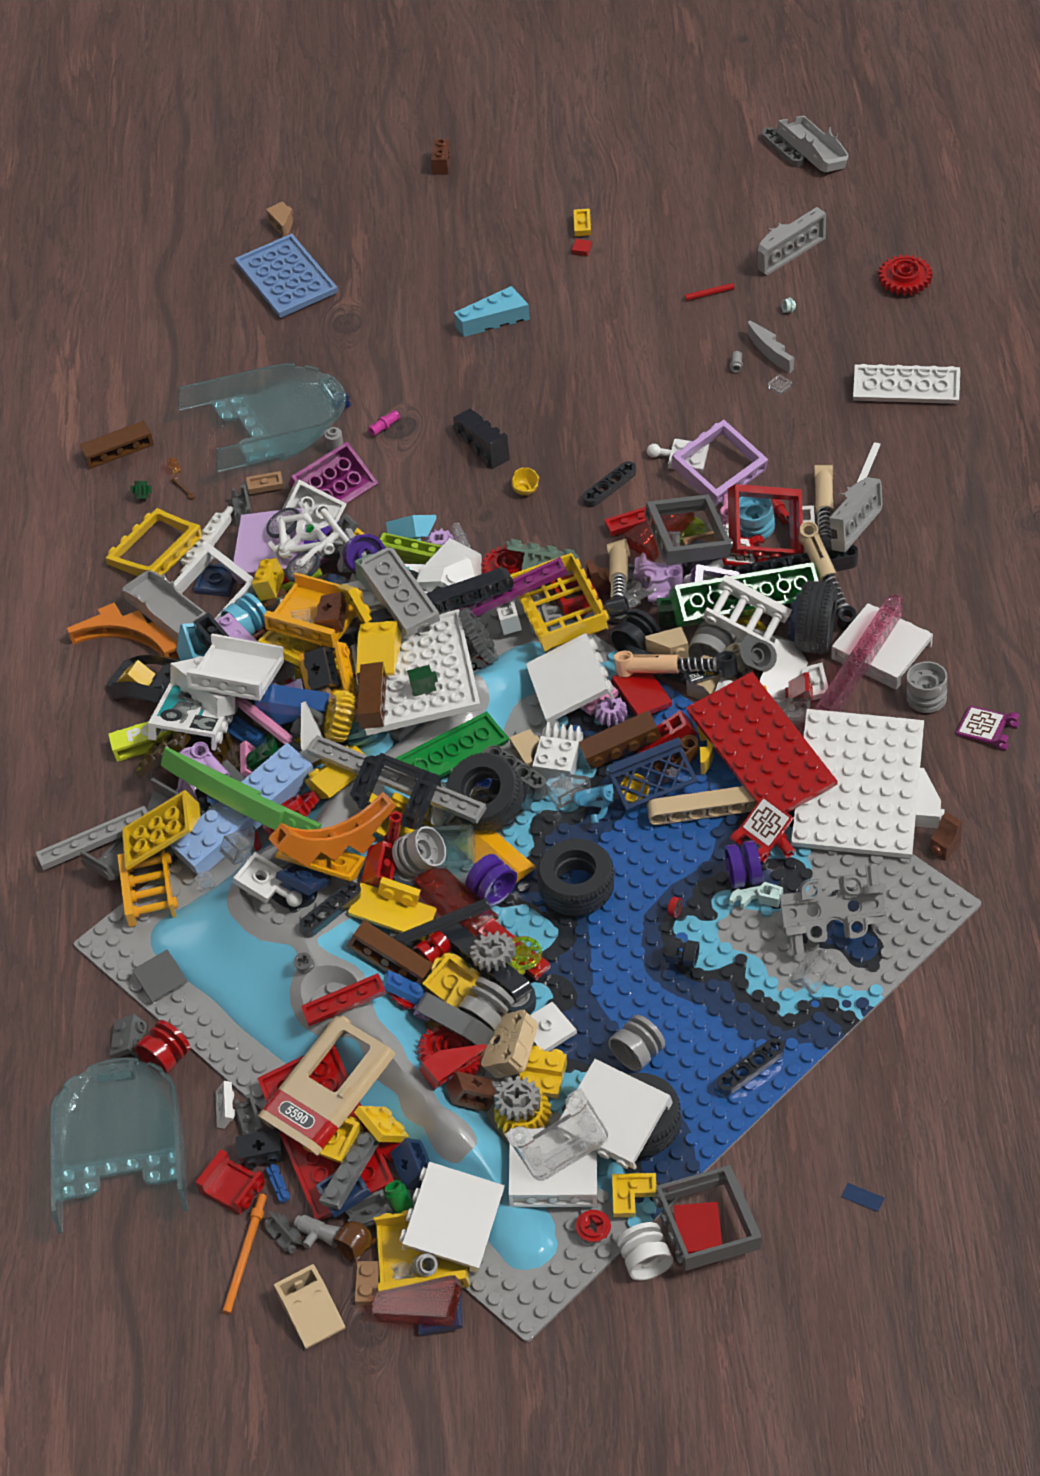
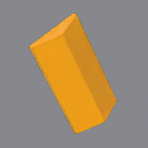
[453,826,535,883]
[275,850,365,881]

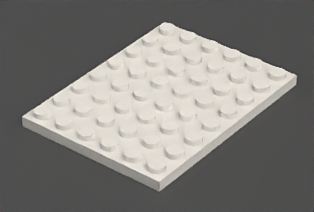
[351,609,481,735]
[791,709,924,859]

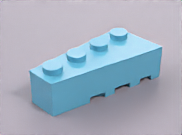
[454,286,530,337]

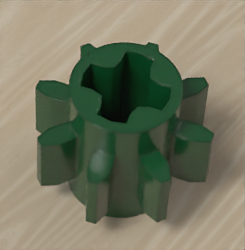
[130,481,152,499]

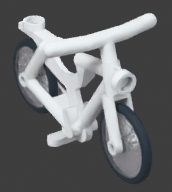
[266,501,349,582]

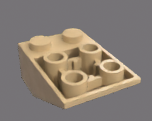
[274,1264,346,1349]

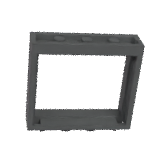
[644,494,733,565]
[653,1165,762,1271]

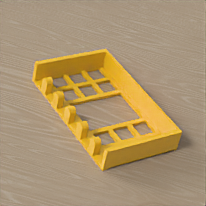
[510,553,609,651]

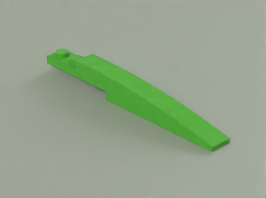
[161,747,322,830]

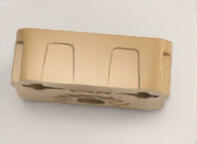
[481,1010,538,1078]

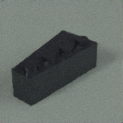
[453,408,510,469]

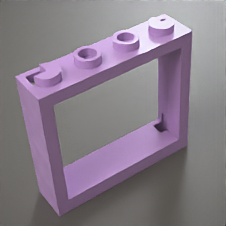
[671,420,768,506]

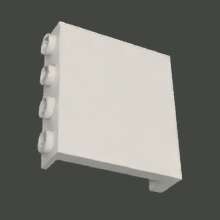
[832,604,933,690]
[526,633,614,728]
[187,634,284,701]
[557,1059,673,1169]
[509,1127,597,1207]
[399,1162,505,1274]

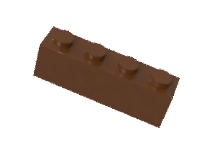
[79,420,154,469]
[354,661,387,729]
[579,710,662,769]
[347,920,433,985]

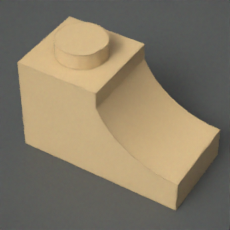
[509,729,540,769]

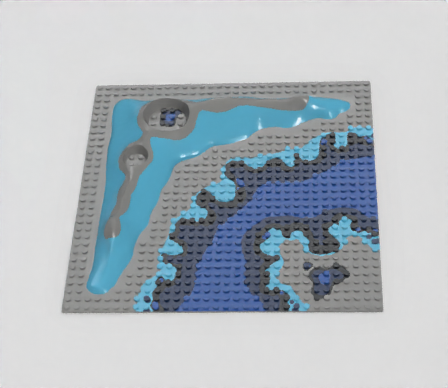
[74,591,981,1343]

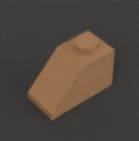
[266,201,293,237]

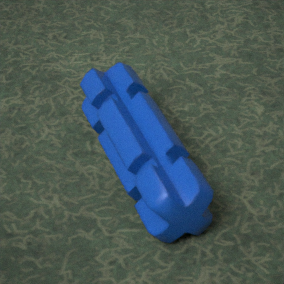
[266,1164,290,1203]

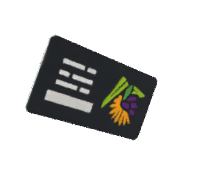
[684,669,720,684]

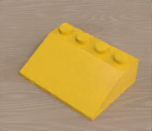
[122,790,201,870]

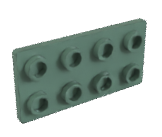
[505,539,580,570]

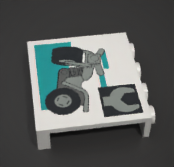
[148,683,238,750]

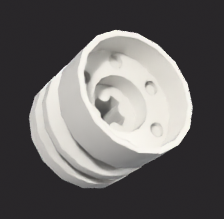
[617,1222,673,1281]

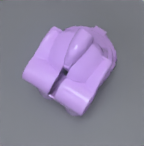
[633,552,683,606]
[176,742,230,800]

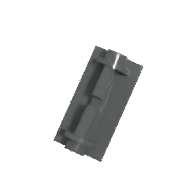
[264,1211,303,1254]

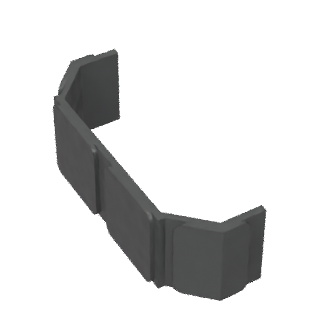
[80,778,179,880]

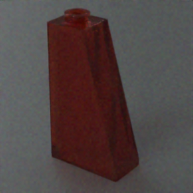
[624,512,695,562]
[371,1275,462,1327]

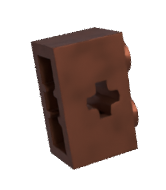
[431,139,451,175]
[314,592,349,633]
[445,1071,496,1112]

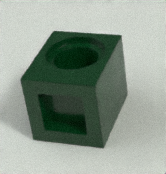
[657,597,677,627]

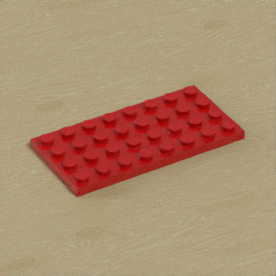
[686,672,838,813]
[257,1044,395,1221]

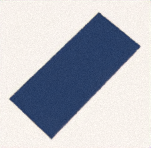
[841,1183,885,1212]

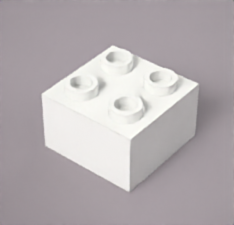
[532,736,580,786]

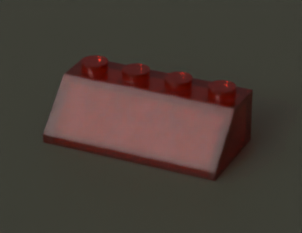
[414,868,499,936]

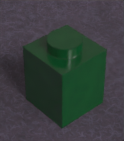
[407,664,438,697]

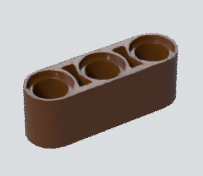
[654,735,698,783]

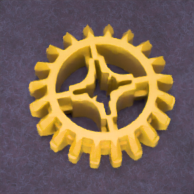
[324,690,356,742]
[494,1090,552,1136]

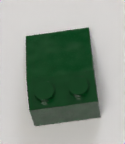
[246,722,293,772]

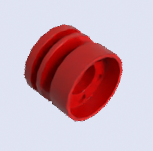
[134,1020,191,1076]

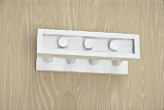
[702,574,792,646]

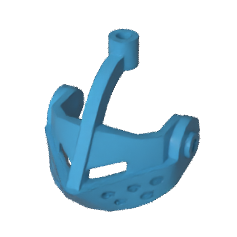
[573,784,614,824]

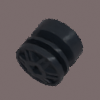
[610,609,660,652]

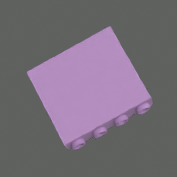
[232,508,306,584]

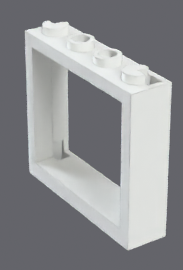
[173,544,257,620]

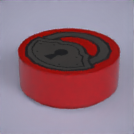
[667,896,682,918]

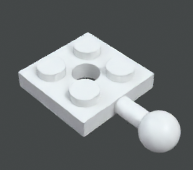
[647,439,709,474]
[232,852,303,907]

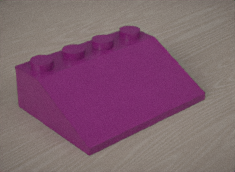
[288,441,378,504]

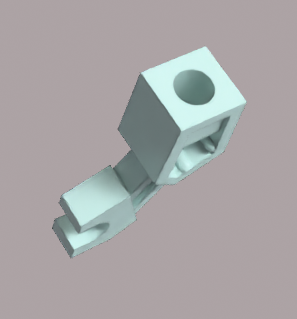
[729,882,783,909]

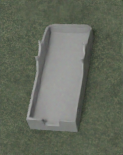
[776,115,848,172]
[758,207,826,275]
[830,477,883,552]
[361,547,440,638]
[122,570,206,641]

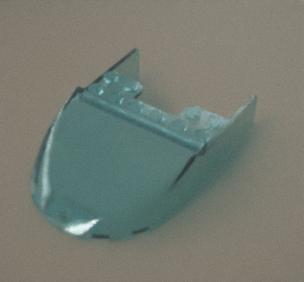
[177,363,346,472]
[50,1058,188,1233]

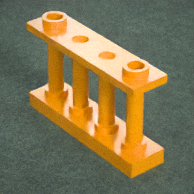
[298,641,358,723]
[117,848,179,927]

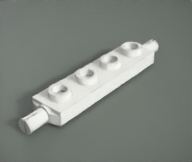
[179,506,234,575]

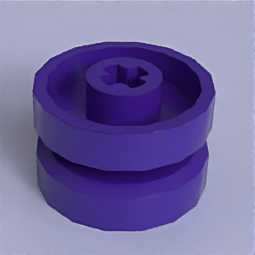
[342,534,385,574]
[724,840,763,889]
[465,854,517,906]

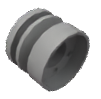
[688,620,735,658]
[907,661,947,713]
[392,826,446,877]
[458,977,515,1032]
[608,1015,665,1072]

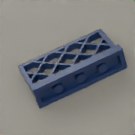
[606,737,698,811]

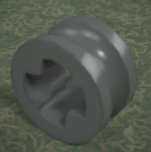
[294,952,314,973]

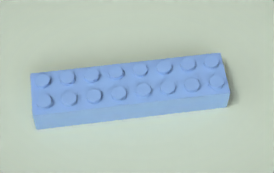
[170,743,314,878]

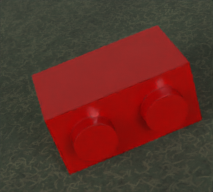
[361,841,396,888]

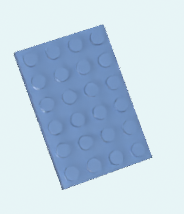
[234,234,338,318]

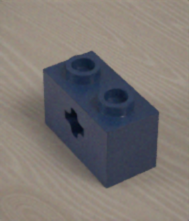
[390,1138,430,1190]

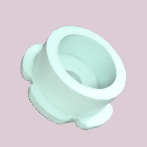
[782,297,796,314]

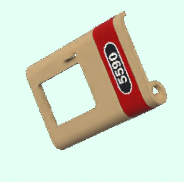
[257,1015,396,1156]

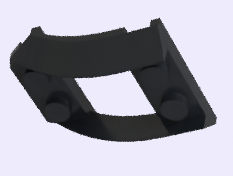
[107,655,181,705]
[350,753,442,830]

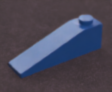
[254,684,330,727]

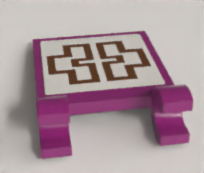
[956,706,1020,751]

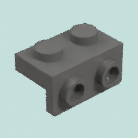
[110,1014,147,1059]

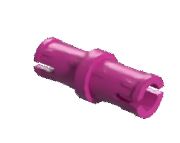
[367,410,400,437]

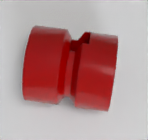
[413,931,452,963]

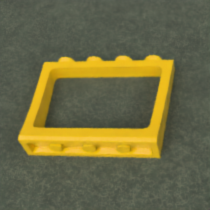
[105,508,202,576]

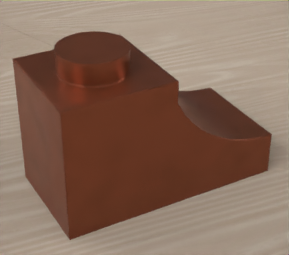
[586,559,611,597]
[930,811,963,860]

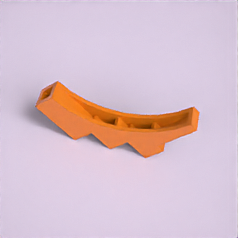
[67,602,180,660]
[268,792,397,867]

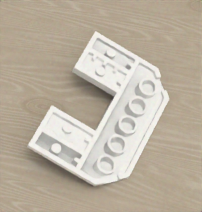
[715,624,808,717]

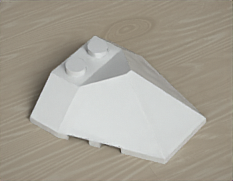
[416,538,482,617]

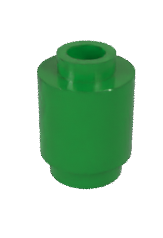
[385,1180,413,1213]

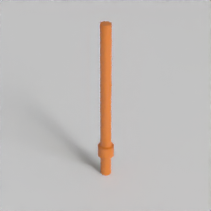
[222,1193,267,1315]

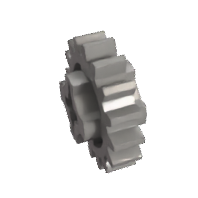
[470,931,516,972]
[494,1076,541,1121]

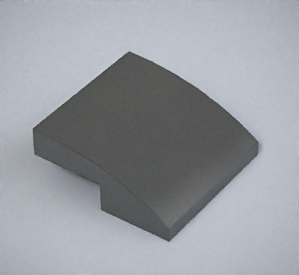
[132,950,187,1003]

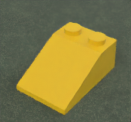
[356,621,402,676]

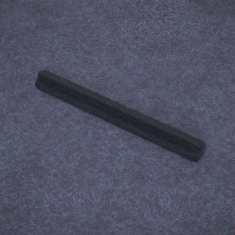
[394,898,491,945]

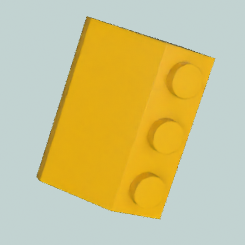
[304,745,365,799]

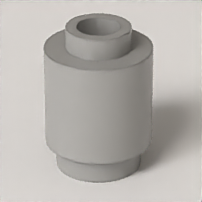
[324,427,344,452]
[411,1253,438,1277]

